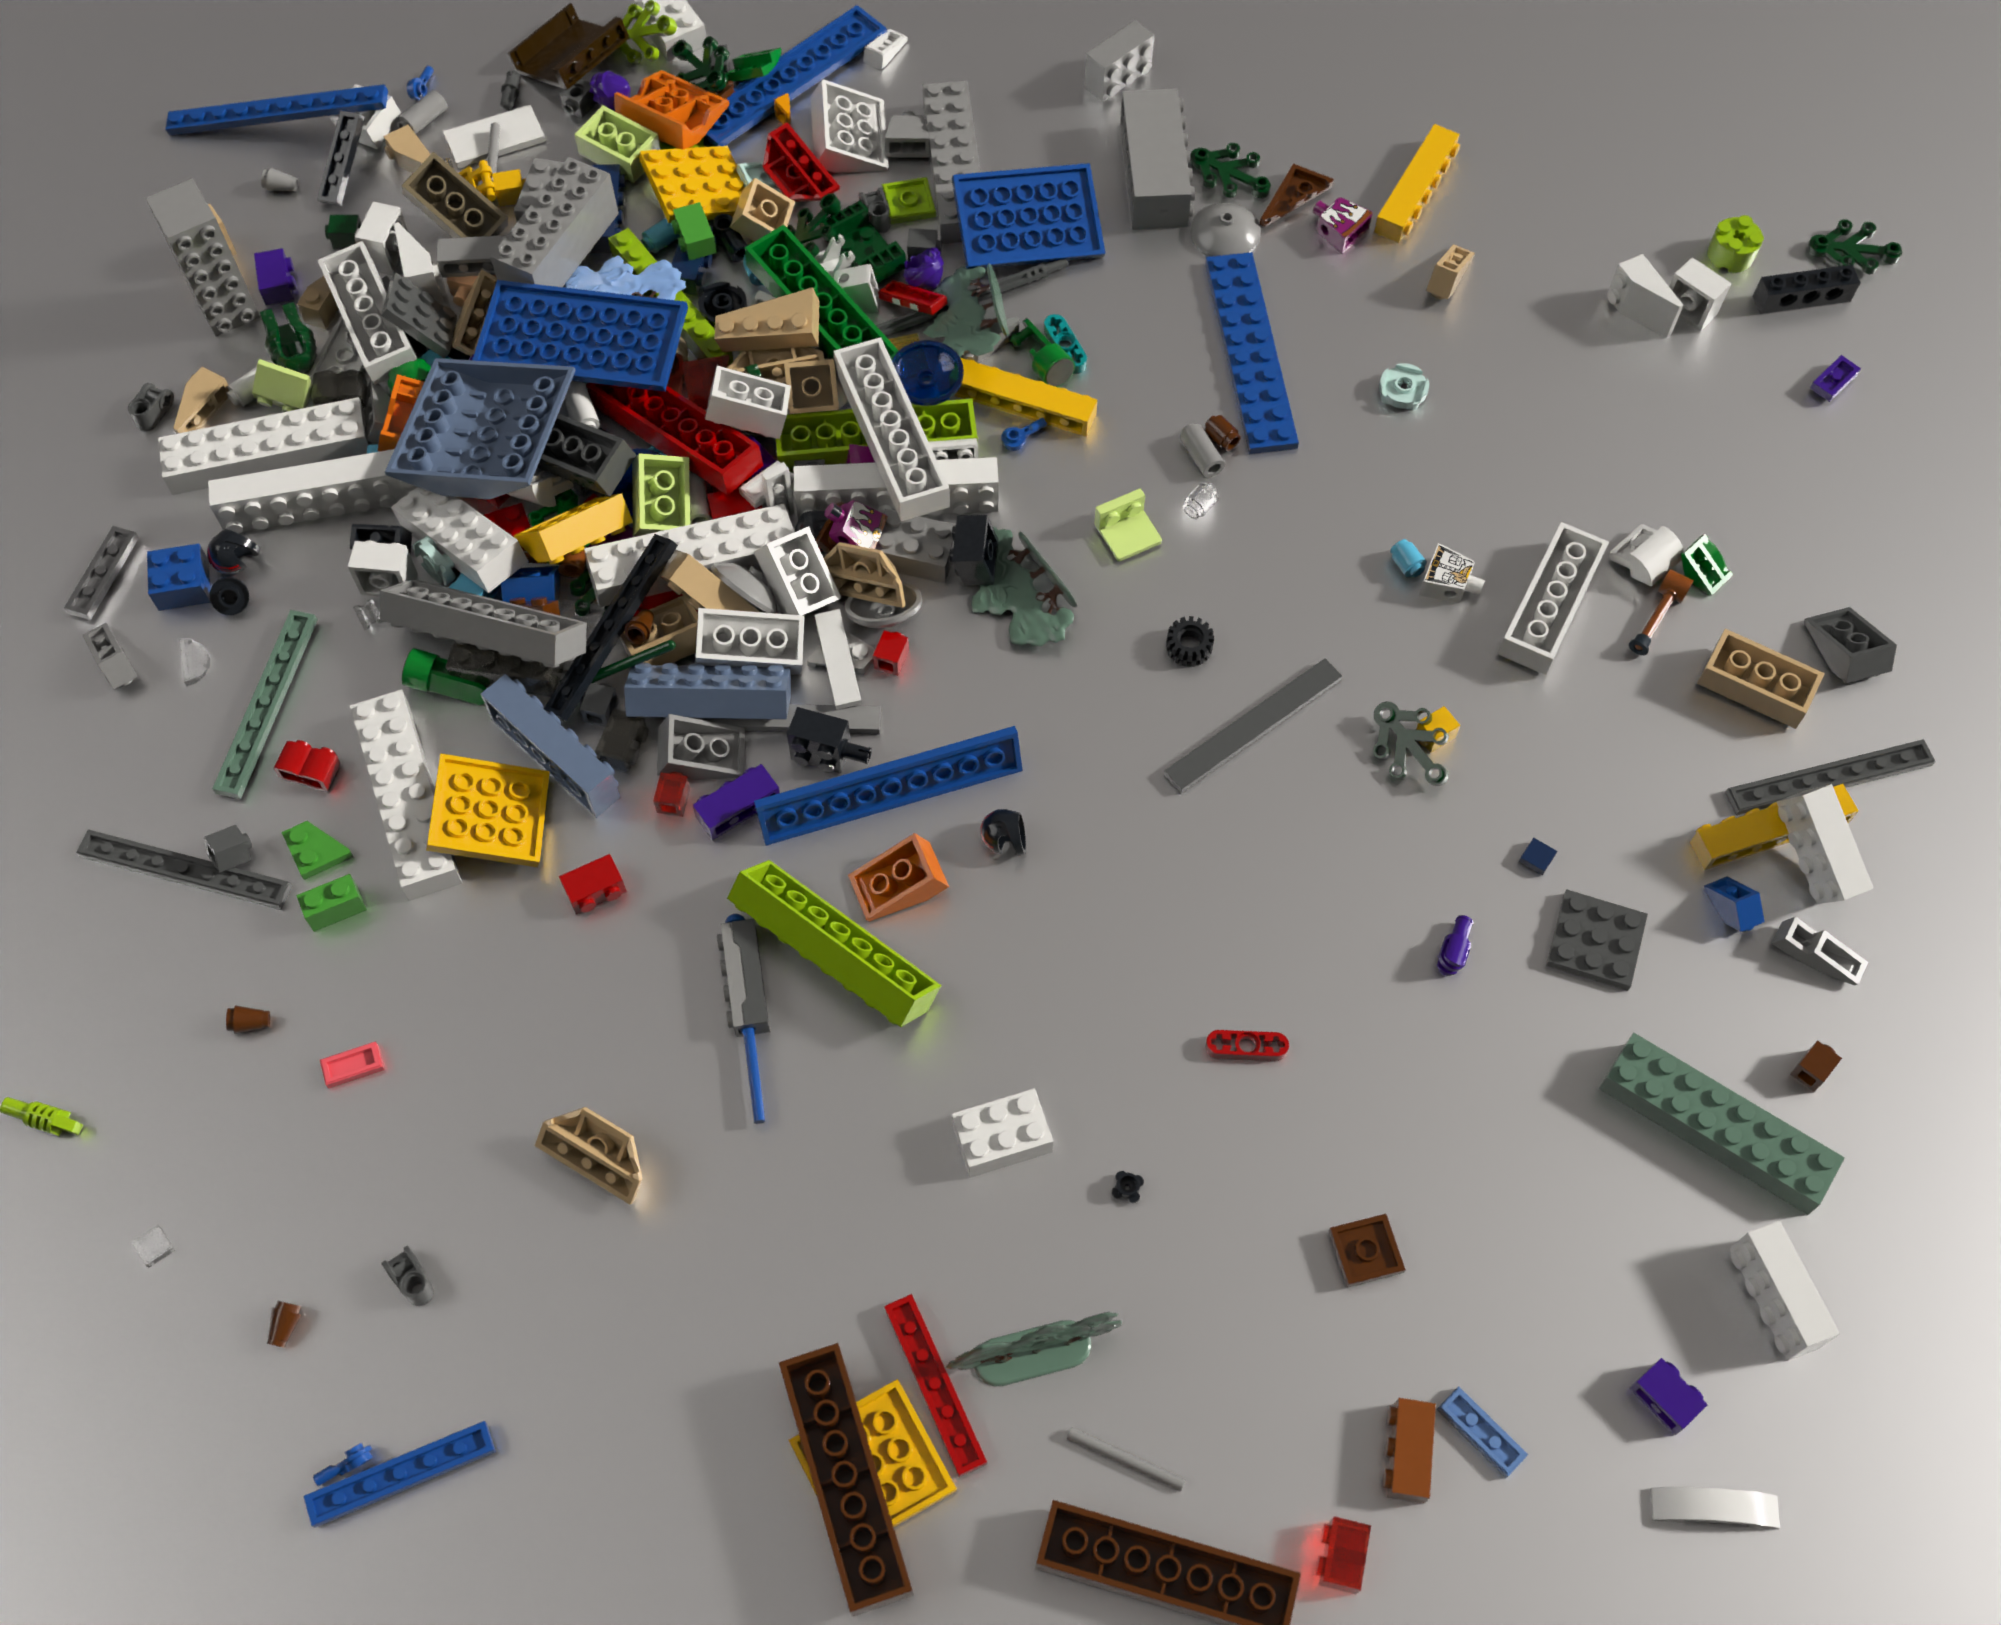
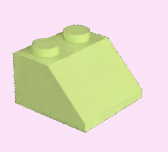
[252,359,313,412]

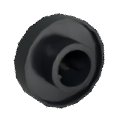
[209,577,249,615]

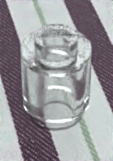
[1183,482,1219,519]

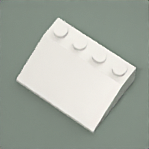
[811,79,889,173]

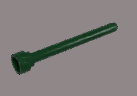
[560,640,676,683]

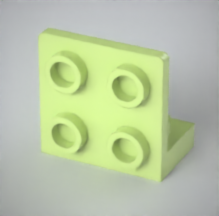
[1094,488,1162,561]

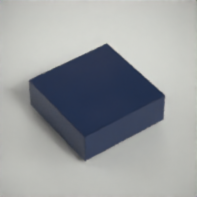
[1519,838,1558,876]

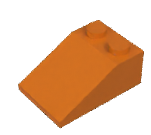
[848,833,949,921]

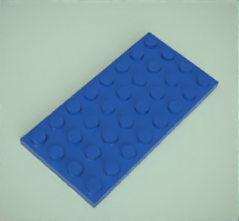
[472,280,688,392]

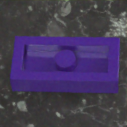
[1810,355,1861,402]

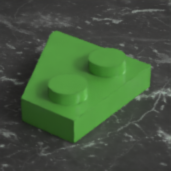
[281,821,353,880]

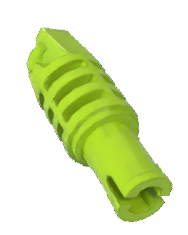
[0,1097,83,1137]

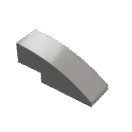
[1772,916,1868,986]

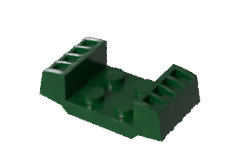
[819,200,906,284]

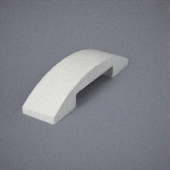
[1650,1487,1780,1529]

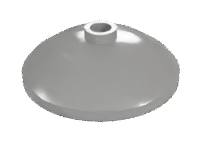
[1190,203,1261,257]
[711,562,777,613]
[845,582,922,628]

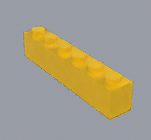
[1374,124,1460,243]
[949,357,1098,437]
[1690,784,1859,870]

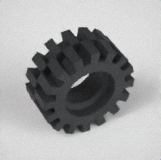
[1166,616,1214,667]

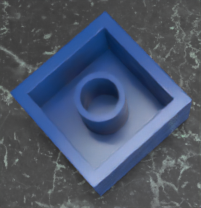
[147,543,211,611]

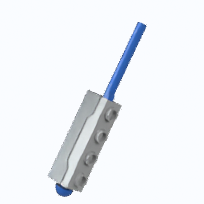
[717,913,770,1124]

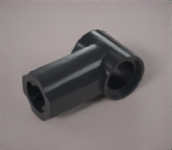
[713,214,748,262]

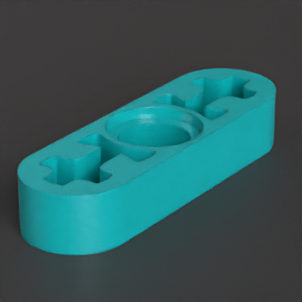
[1044,314,1087,374]

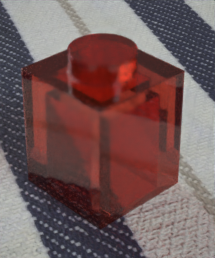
[653,772,690,817]

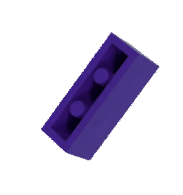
[693,764,780,841]

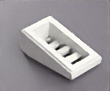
[864,29,908,70]

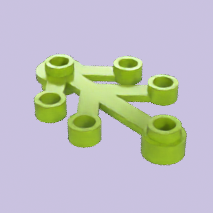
[617,0,677,65]

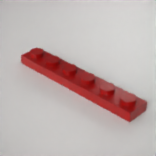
[884,1294,987,1478]

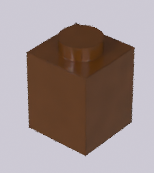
[1790,1040,1842,1092]

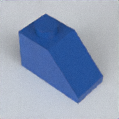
[1704,876,1765,932]

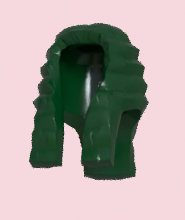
[259,302,317,374]

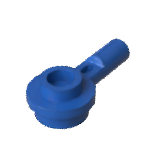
[407,66,434,101]
[1001,418,1047,451]
[313,1443,373,1486]

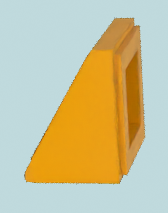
[774,93,791,126]

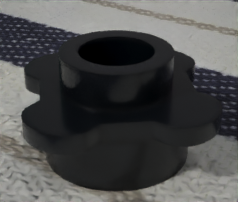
[1111,1171,1144,1203]

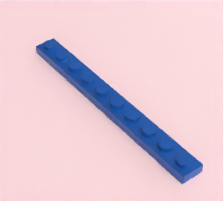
[165,84,388,136]

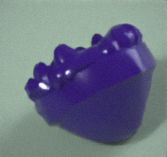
[590,71,631,111]
[904,248,944,291]

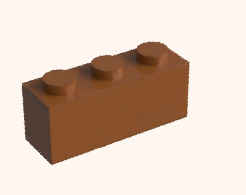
[1383,1398,1436,1503]

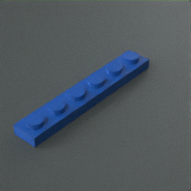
[303,1421,496,1528]

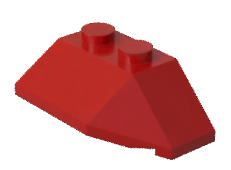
[763,122,840,202]

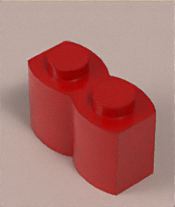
[273,740,341,791]

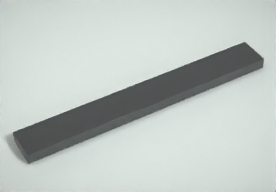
[1164,658,1342,793]
[1725,739,1936,815]
[76,830,292,910]

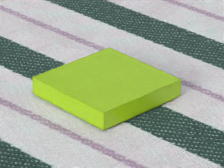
[882,177,937,225]

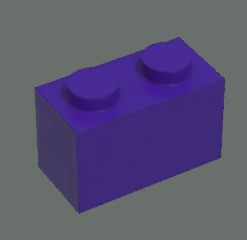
[254,248,297,305]
[1629,1358,1708,1435]

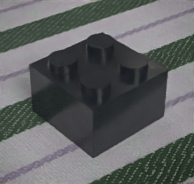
[949,515,999,586]

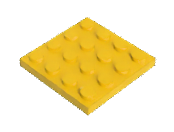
[639,146,745,223]
[426,753,550,868]
[789,1379,957,1527]

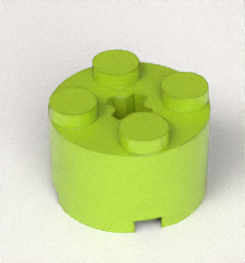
[1707,215,1764,273]

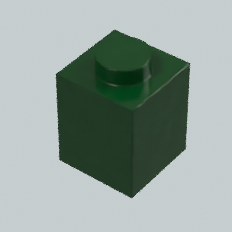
[325,214,362,249]

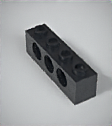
[1753,264,1861,314]

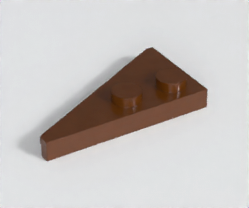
[1260,164,1334,227]

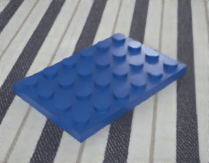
[951,163,1106,269]

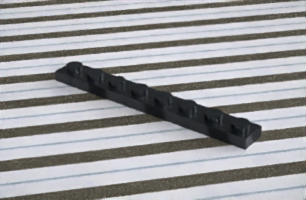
[543,534,678,722]

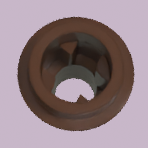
[624,609,654,644]
[226,1005,271,1034]
[267,1300,302,1348]

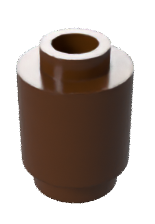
[1204,415,1241,451]

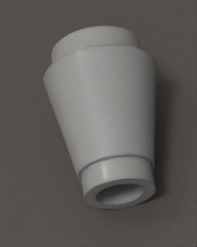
[261,168,299,192]

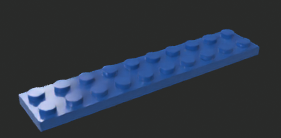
[704,5,887,147]
[1205,252,1299,454]
[754,726,1023,846]

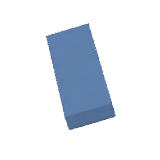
[1436,1386,1529,1478]

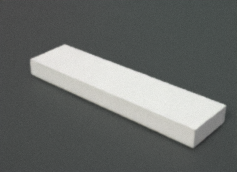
[815,609,862,710]

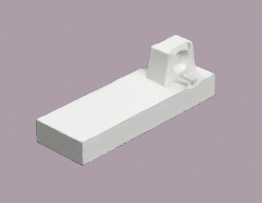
[761,462,795,516]

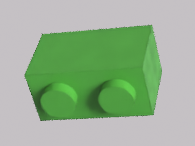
[671,202,717,261]
[296,874,367,932]

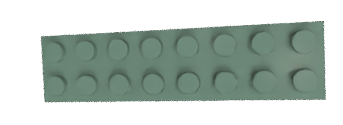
[1599,1033,1845,1215]

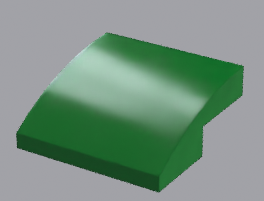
[726,47,782,82]

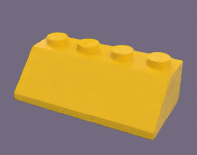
[513,493,633,565]

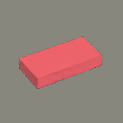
[320,1041,385,1089]

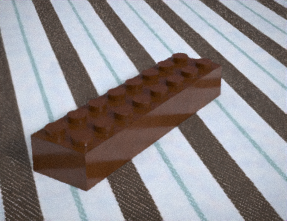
[779,1343,914,1617]
[1035,1500,1301,1625]

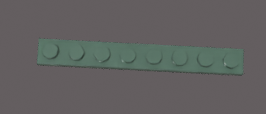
[212,610,318,799]

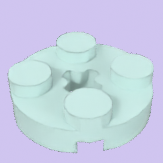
[1379,363,1429,410]
[412,536,456,586]

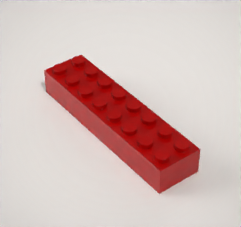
[586,383,764,495]

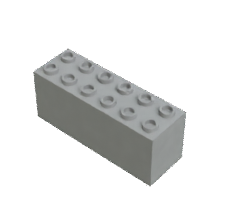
[1120,88,1195,229]
[490,157,619,287]
[145,178,261,336]

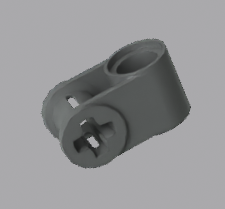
[858,188,891,233]
[128,383,174,431]
[381,1245,434,1306]

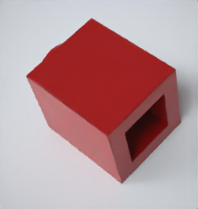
[873,630,909,676]

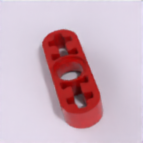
[1205,1030,1289,1061]

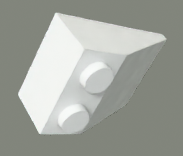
[394,223,446,304]
[1607,254,1684,338]

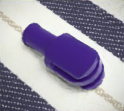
[1437,915,1474,976]

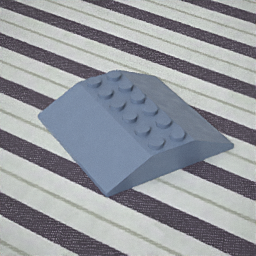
[385,358,576,499]

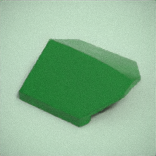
[1681,534,1733,596]

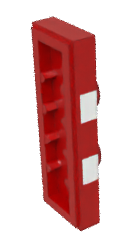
[878,280,948,315]

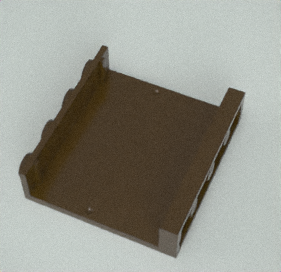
[507,3,630,90]

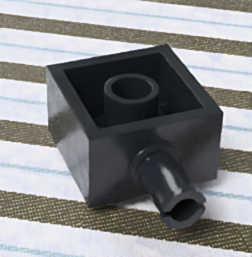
[787,707,872,773]

